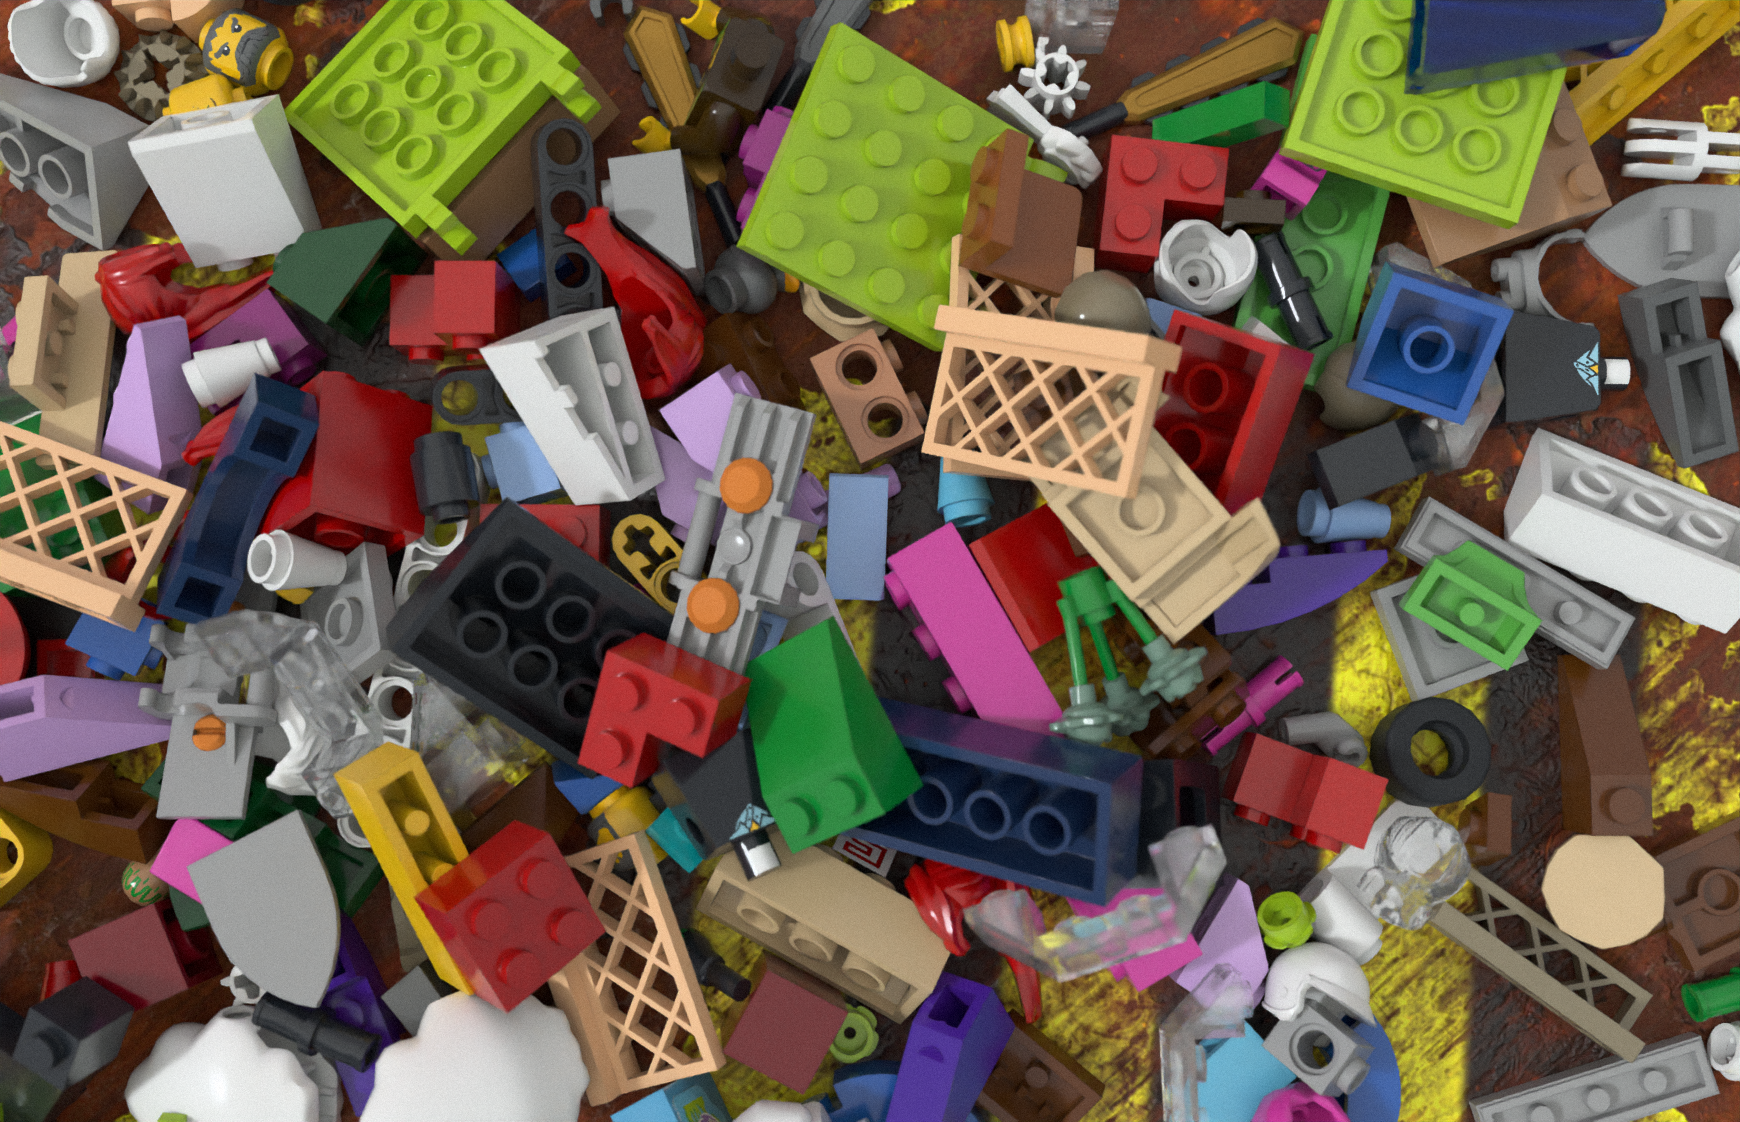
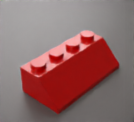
[1152,309,1315,515]

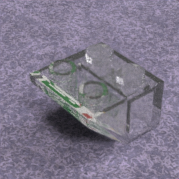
[410,672,530,814]

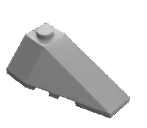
[0,73,149,251]

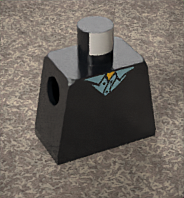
[1484,311,1630,431]
[651,727,782,881]

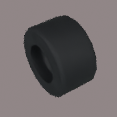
[1370,697,1492,808]

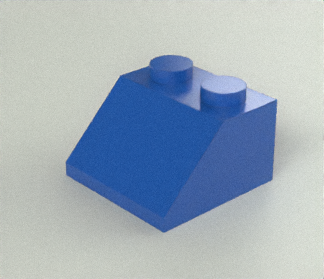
[1345,261,1514,426]

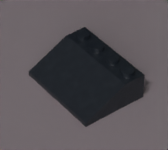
[386,496,674,780]

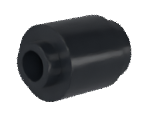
[409,431,481,524]

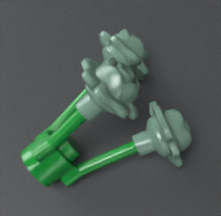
[1049,565,1208,746]

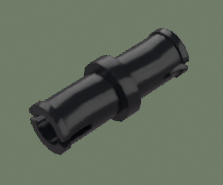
[1254,231,1334,351]
[252,991,382,1073]

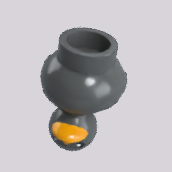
[704,244,801,314]

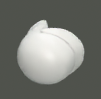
[1261,942,1376,1048]

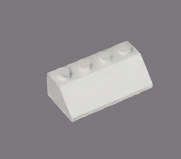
[1504,428,1740,634]

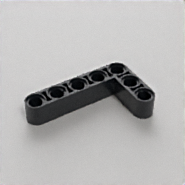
[429,118,603,425]

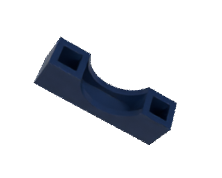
[156,373,320,632]

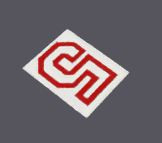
[832,834,897,877]

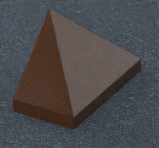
[459,760,580,855]

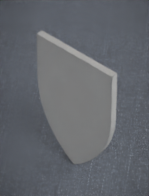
[1581,184,1740,299]
[187,810,341,1008]

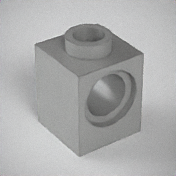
[1261,998,1375,1097]

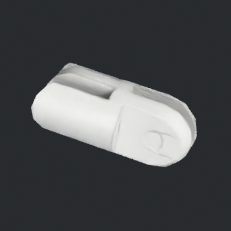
[1621,118,1740,181]

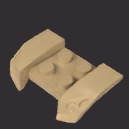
[1021,377,1281,644]

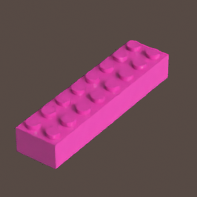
[883,521,1203,992]

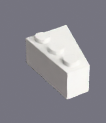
[479,306,666,506]

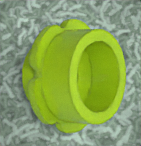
[1257,891,1317,949]
[829,1003,879,1063]

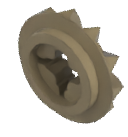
[113,29,209,122]

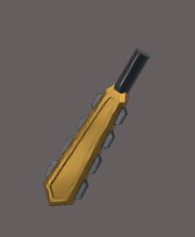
[623,5,742,248]
[1061,17,1304,139]

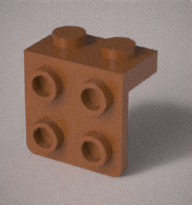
[958,128,1083,298]

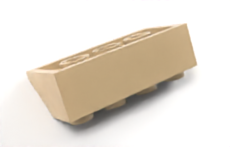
[696,830,951,1024]

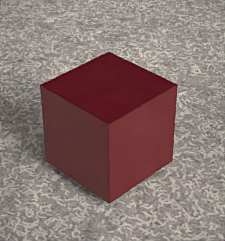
[68,898,224,1013]
[720,949,849,1095]

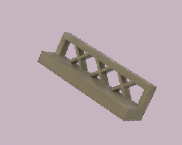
[1412,855,1653,1064]

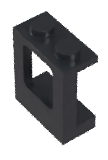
[1123,759,1224,889]

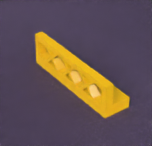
[1564,0,1740,146]

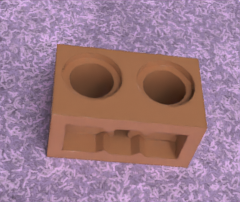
[810,328,928,471]

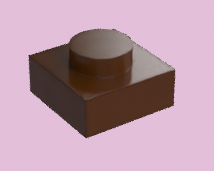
[1458,792,1512,866]

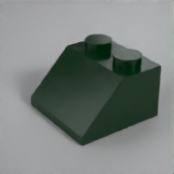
[266,218,428,347]

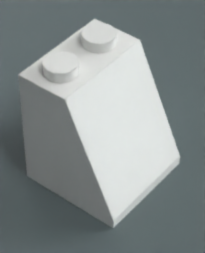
[128,94,322,271]

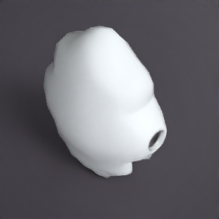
[360,991,590,1122]
[124,1005,344,1122]

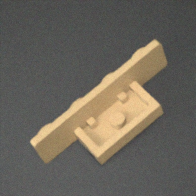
[8,250,117,470]

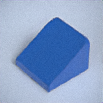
[497,228,577,302]
[551,760,623,815]

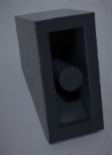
[1306,412,1440,510]

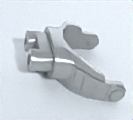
[1491,229,1594,326]

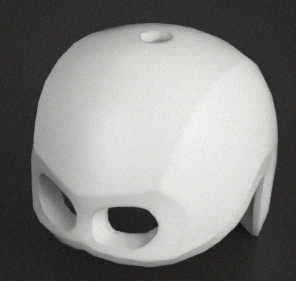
[1154,219,1258,315]

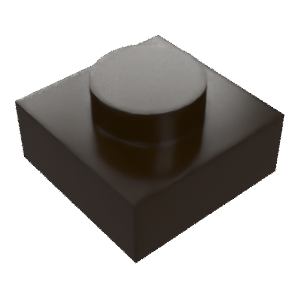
[1220,190,1286,237]

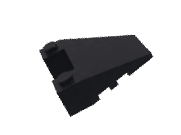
[0,976,135,1122]

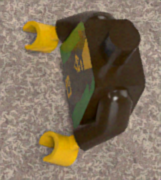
[632,0,785,158]

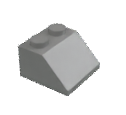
[601,149,706,296]

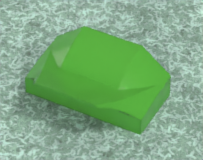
[1398,540,1543,671]

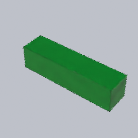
[1152,81,1290,148]

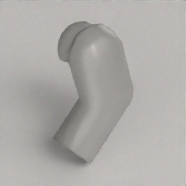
[1279,711,1368,767]

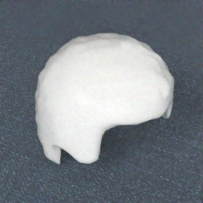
[8,0,120,88]

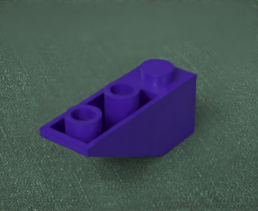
[886,971,1016,1122]

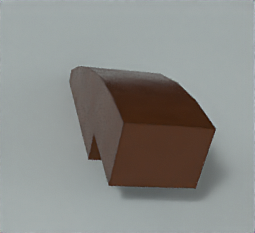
[0,758,178,864]

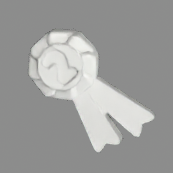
[986,84,1103,189]

